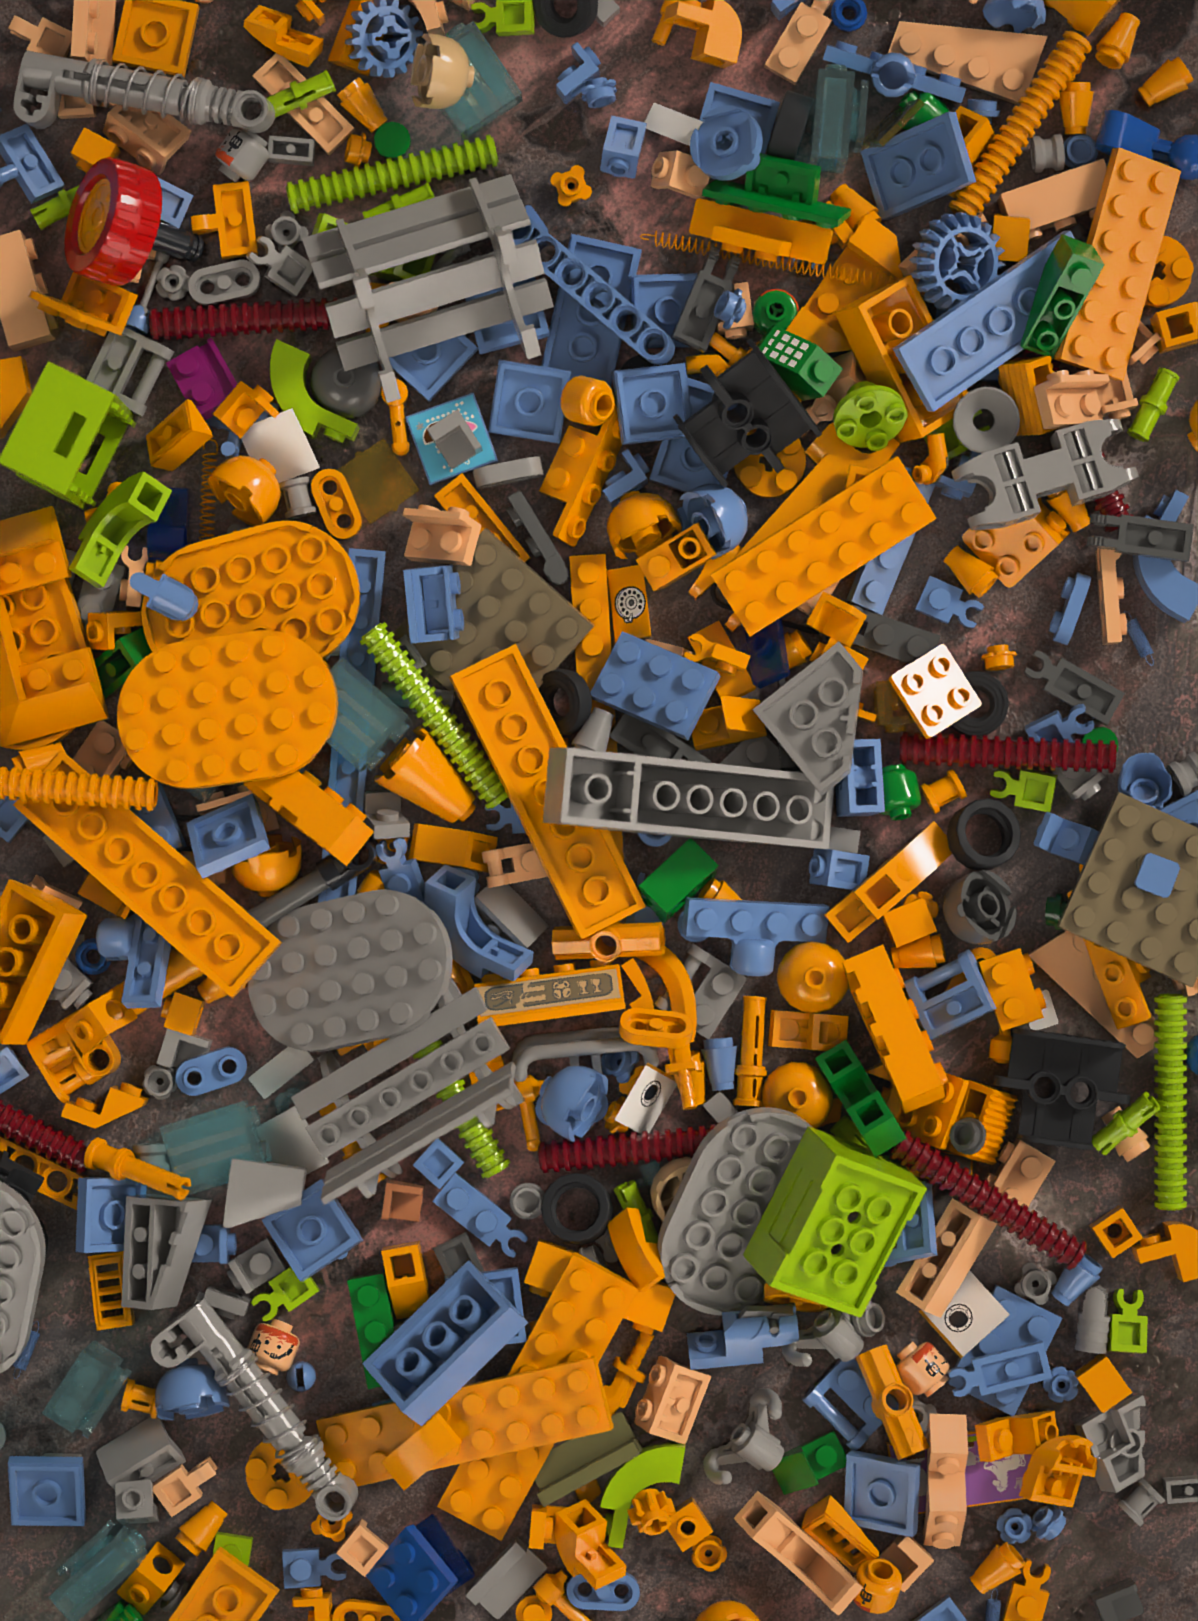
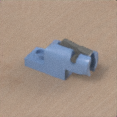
[687,1303,799,1370]

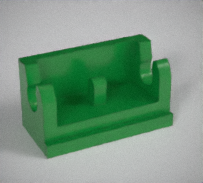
[638,838,719,924]

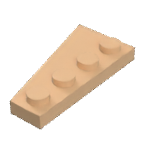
[888,21,1048,106]
[1029,930,1158,1059]

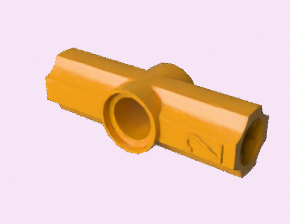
[551,921,666,962]
[855,1344,929,1461]

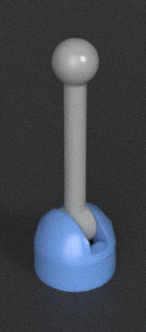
[125,252,169,335]

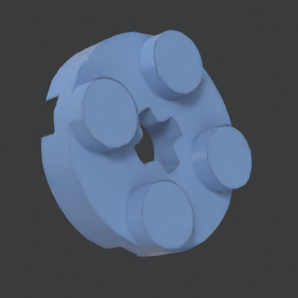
[690,106,763,181]

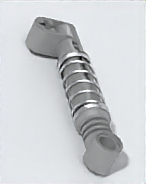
[13,51,275,133]
[151,1298,358,1521]

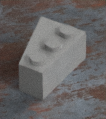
[121,1194,212,1310]

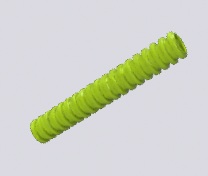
[285,134,499,214]
[359,622,508,809]
[1154,994,1187,1211]
[412,1039,511,1179]

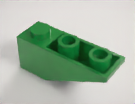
[1020,234,1105,359]

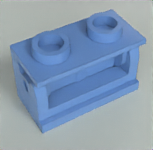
[403,565,464,644]

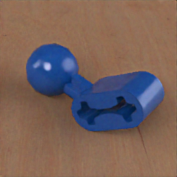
[1095,110,1198,180]

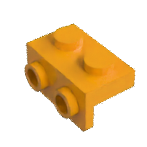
[977,948,1047,1031]

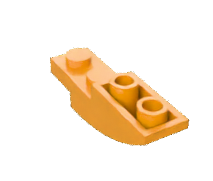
[824,821,952,943]

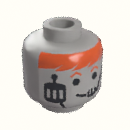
[215,128,269,182]

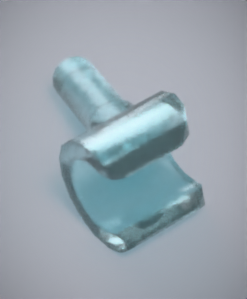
[628,1161,661,1189]

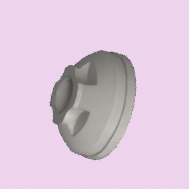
[953,387,1020,453]

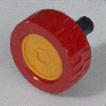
[64,157,204,286]

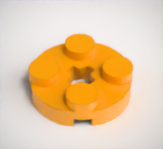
[1144,236,1194,308]
[733,428,806,499]
[245,1438,314,1510]

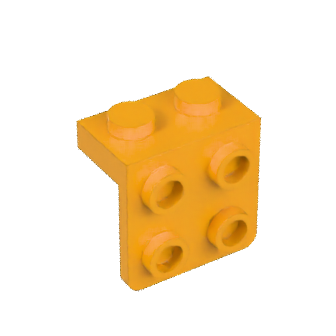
[28,272,138,337]
[962,497,1071,588]

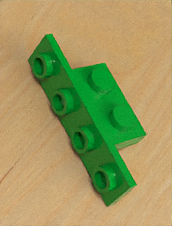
[702,153,851,228]

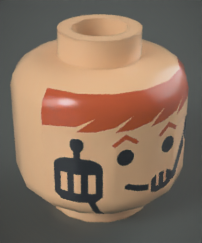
[247,1318,300,1376]
[896,1341,949,1397]

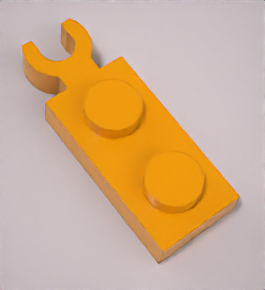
[1002,1558,1051,1621]

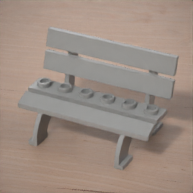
[302,174,554,403]
[291,978,525,1205]

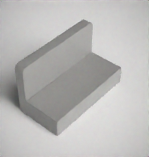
[474,884,549,948]
[96,1417,186,1490]
[465,1536,547,1619]

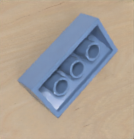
[362,1260,528,1427]

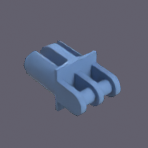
[130,572,199,621]

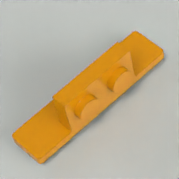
[689,198,833,265]
[539,404,622,547]
[1067,890,1151,1029]

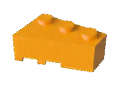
[243,770,374,866]

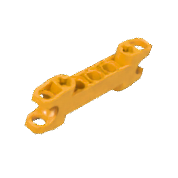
[688,422,900,633]

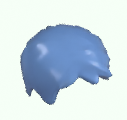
[983,0,1046,33]
[1118,753,1173,810]

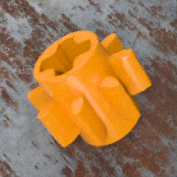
[627,1489,676,1535]

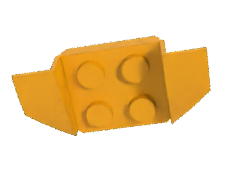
[786,214,903,353]

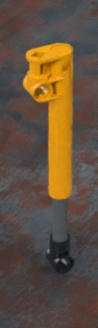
[26,840,378,1104]

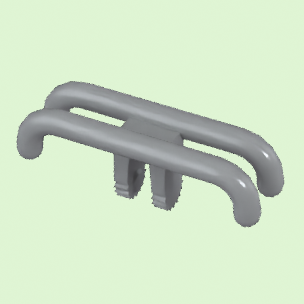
[512,1026,659,1082]

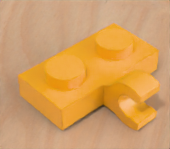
[191,181,258,259]

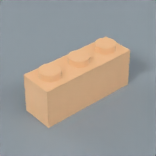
[997,158,1107,242]
[0,230,59,352]
[896,1198,997,1318]

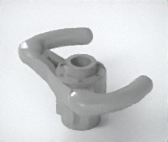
[781,1299,871,1367]
[703,1388,784,1485]

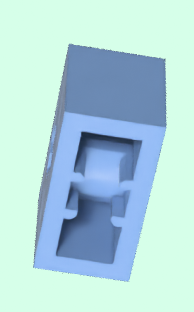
[835,739,885,817]

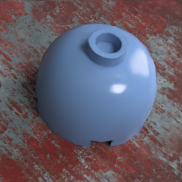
[677,483,748,559]
[539,1066,608,1142]
[155,1358,230,1420]

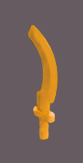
[637,946,702,1110]
[575,1332,654,1503]

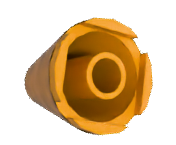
[374,725,476,823]

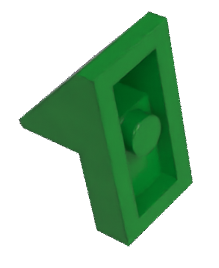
[772,1429,846,1495]

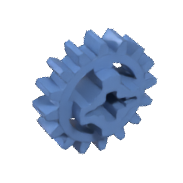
[345,0,423,78]

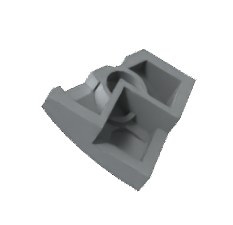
[223,1158,307,1228]
[1074,1395,1145,1493]

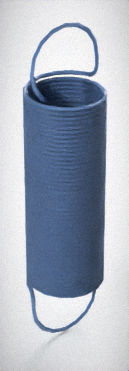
[1124,611,1154,666]
[12,1321,40,1379]
[985,1588,1001,1621]

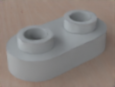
[188,260,261,306]

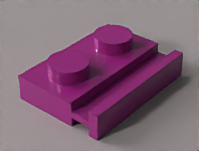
[166,337,237,421]

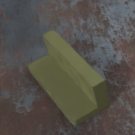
[535,1412,643,1507]

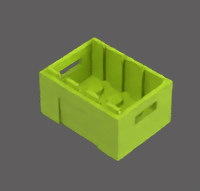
[0,361,136,511]
[743,1126,927,1318]

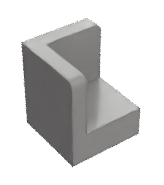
[427,409,483,469]
[156,1028,213,1074]

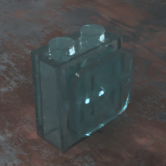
[440,21,523,141]
[808,64,869,174]
[326,657,411,772]
[159,1099,272,1196]
[42,1340,133,1439]
[48,1520,149,1621]

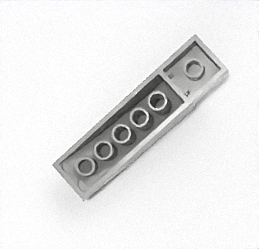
[543,747,834,849]

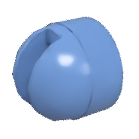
[286,1361,316,1392]

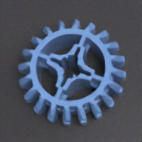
[909,212,1006,310]

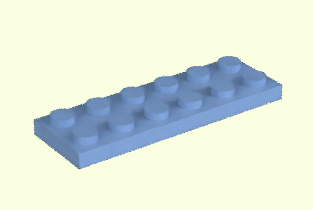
[893,230,1075,412]

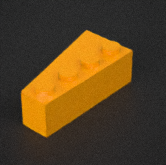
[842,945,948,1113]

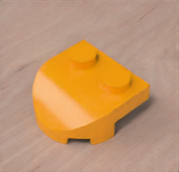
[1019,1435,1097,1508]

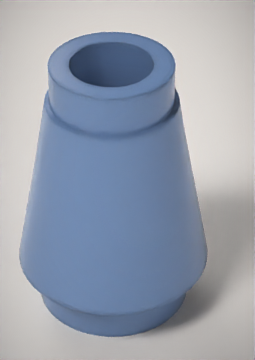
[701,1037,737,1091]
[1051,1253,1103,1307]

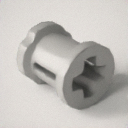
[279,476,317,520]
[1117,1478,1165,1527]

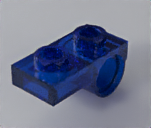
[147,488,189,561]
[416,1514,476,1597]

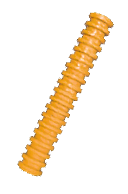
[949,31,1092,216]
[0,766,158,811]

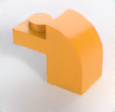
[663,0,742,69]
[1131,1221,1198,1282]
[554,1499,626,1590]

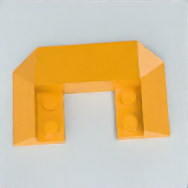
[0,506,109,747]

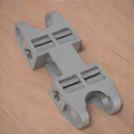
[951,419,1139,530]

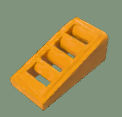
[88,1251,135,1331]
[801,1495,880,1573]

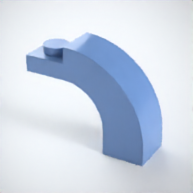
[1132,490,1198,623]
[424,864,534,982]

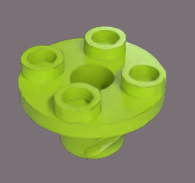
[833,381,908,451]

